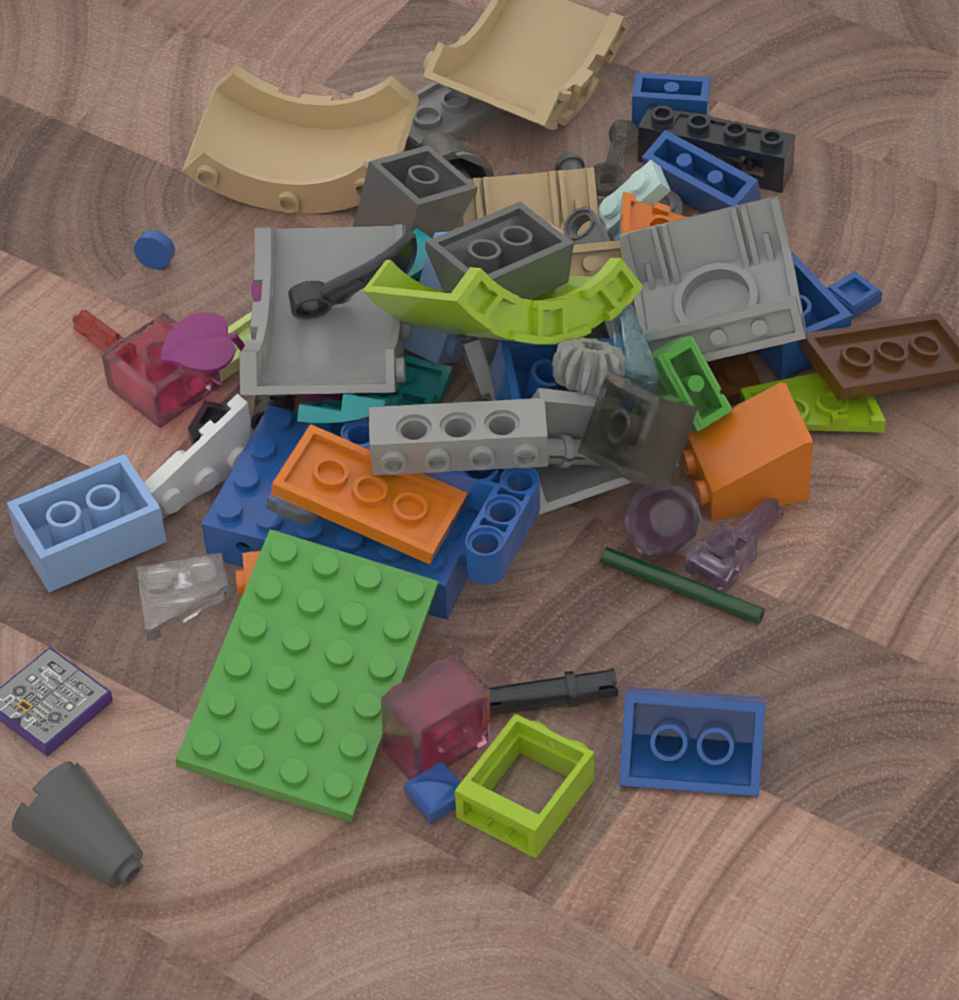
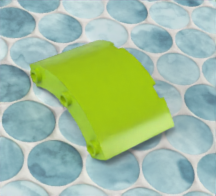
[363,258,644,344]

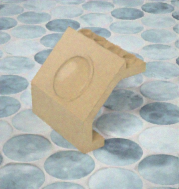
[455,167,626,277]

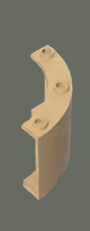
[423,0,629,130]
[182,65,420,214]

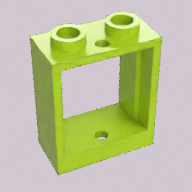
[455,714,595,858]

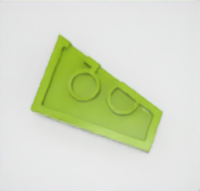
[740,373,886,433]

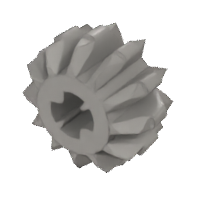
[552,337,626,396]

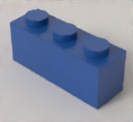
[642,130,761,214]

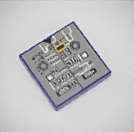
[0,647,113,756]

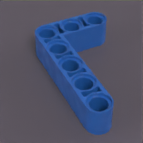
[341,418,541,585]

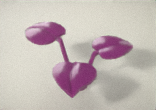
[161,280,345,400]

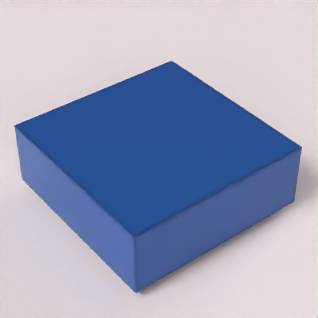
[827,271,882,319]

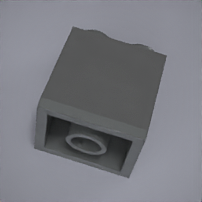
[353,145,478,239]

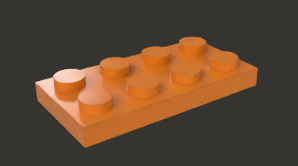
[271,424,468,565]

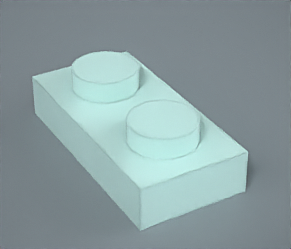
[598,160,671,237]

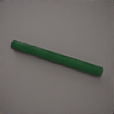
[600,547,765,625]

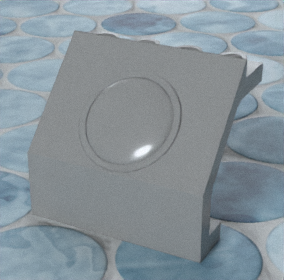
[619,195,806,377]

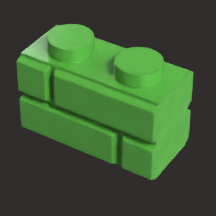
[643,336,732,432]

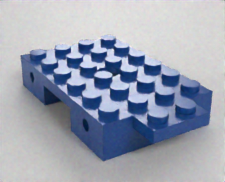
[202,405,479,620]

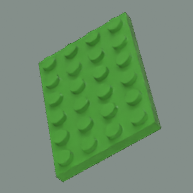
[176,529,438,823]

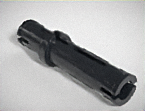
[479,668,618,717]

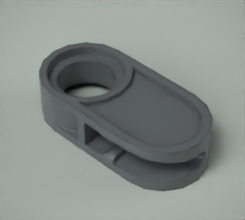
[563,207,616,245]

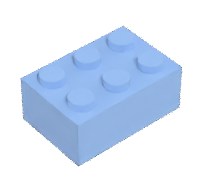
[7,454,166,592]

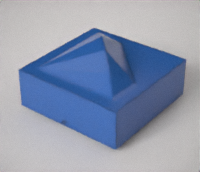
[404,762,461,824]

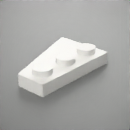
[144,394,252,519]

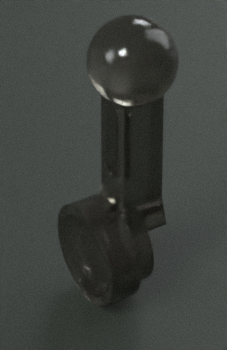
[593,119,638,200]

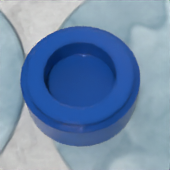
[134,230,175,270]

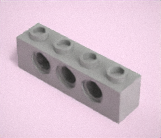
[369,398,548,476]

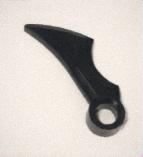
[288,231,417,319]

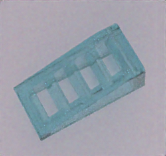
[613,306,659,402]

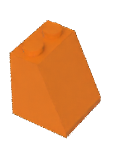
[681,382,813,521]

